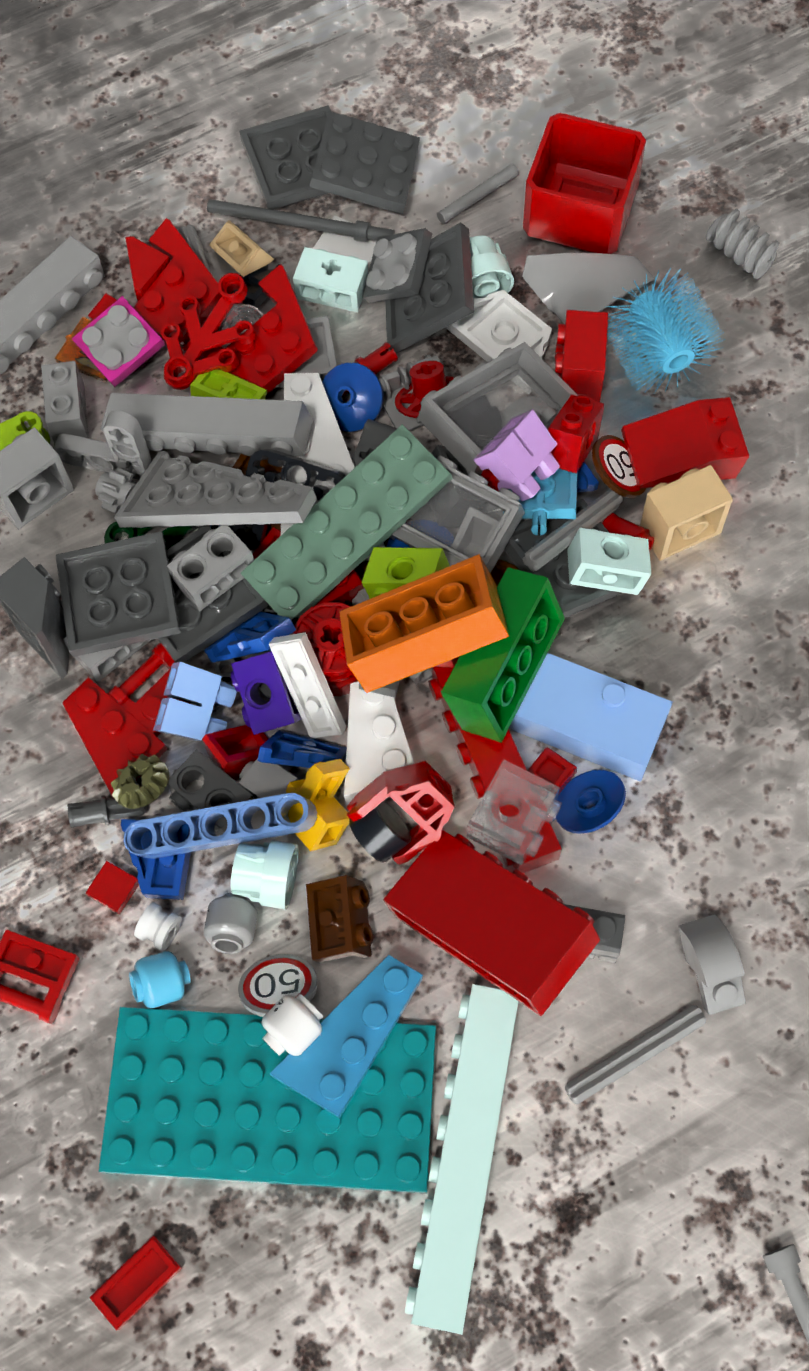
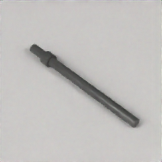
[207,199,395,242]

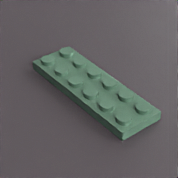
[241,424,453,625]

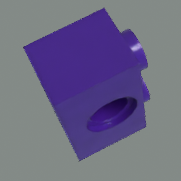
[231,651,302,735]

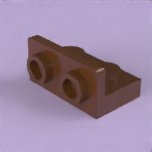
[306,875,373,963]

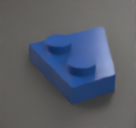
[204,612,296,663]
[257,730,347,768]
[121,819,191,900]

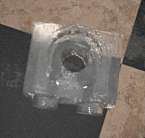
[466,759,562,865]

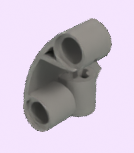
[522,253,657,324]

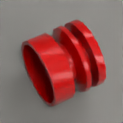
[293,602,358,697]

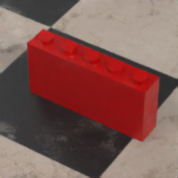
[383,830,600,1016]

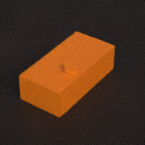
[339,554,509,693]

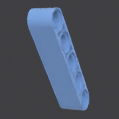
[123,793,317,859]

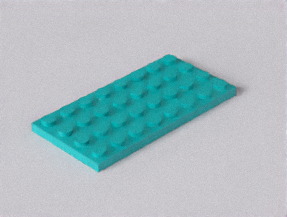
[99,1007,436,1194]

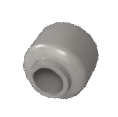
[203,893,257,954]

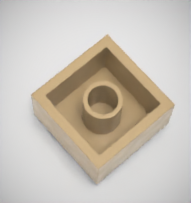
[640,465,733,561]

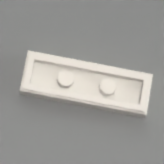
[268,632,347,738]

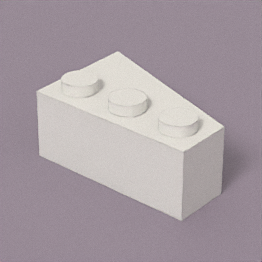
[344,681,414,810]

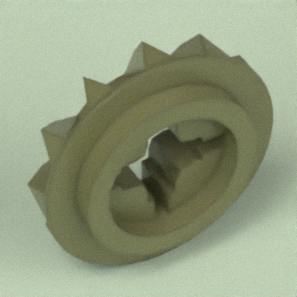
[111,754,169,809]

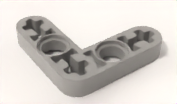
[53,410,152,479]

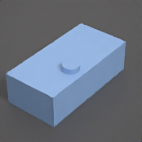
[509,653,673,782]

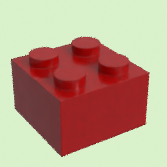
[554,310,608,402]

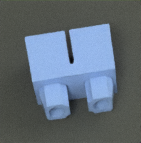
[153,662,237,741]

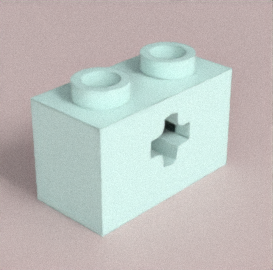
[293,247,368,313]

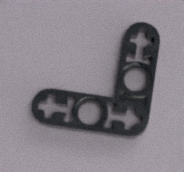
[232,449,346,550]

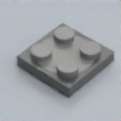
[362,228,432,303]

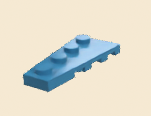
[270,955,423,1119]

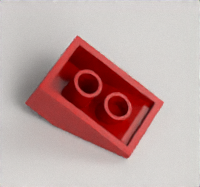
[621,397,749,489]

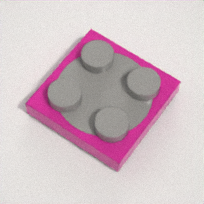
[72,296,166,388]

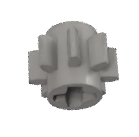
[95,468,136,513]

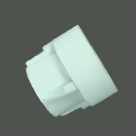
[470,236,514,299]
[231,840,299,910]

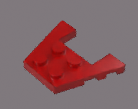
[88,218,221,345]
[182,264,318,394]

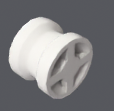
[134,902,182,951]

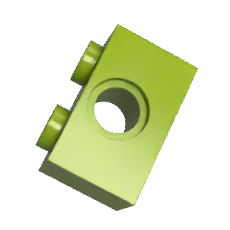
[362,547,450,599]

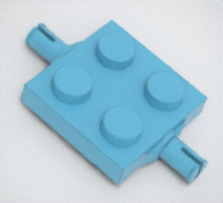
[504,468,577,536]

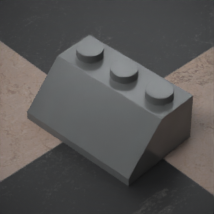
[0,557,70,679]

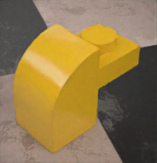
[285,759,350,851]

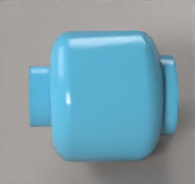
[129,951,191,1008]

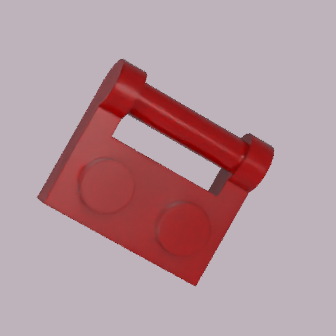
[107,643,191,737]
[0,929,80,1024]

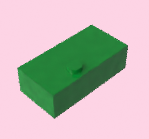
[441,567,565,743]

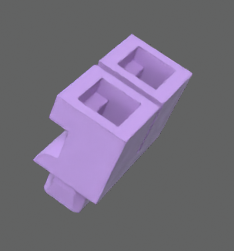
[473,409,560,501]

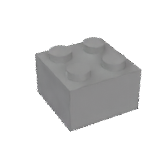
[0,427,74,530]

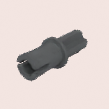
[67,795,145,828]

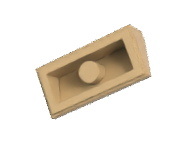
[209,220,274,277]

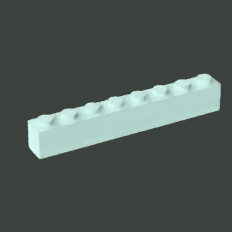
[405,984,518,1335]

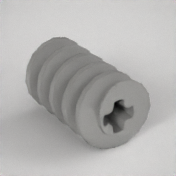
[706,209,780,280]

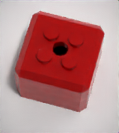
[523,113,646,254]

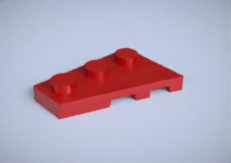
[62,677,168,799]

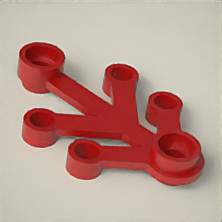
[161,273,256,390]

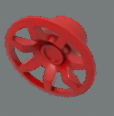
[395,361,454,418]

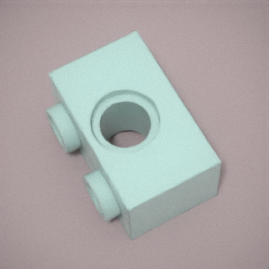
[567,528,651,595]

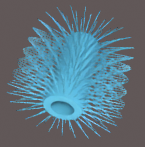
[606,268,725,393]

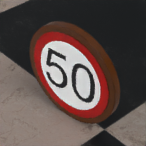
[592,435,646,498]

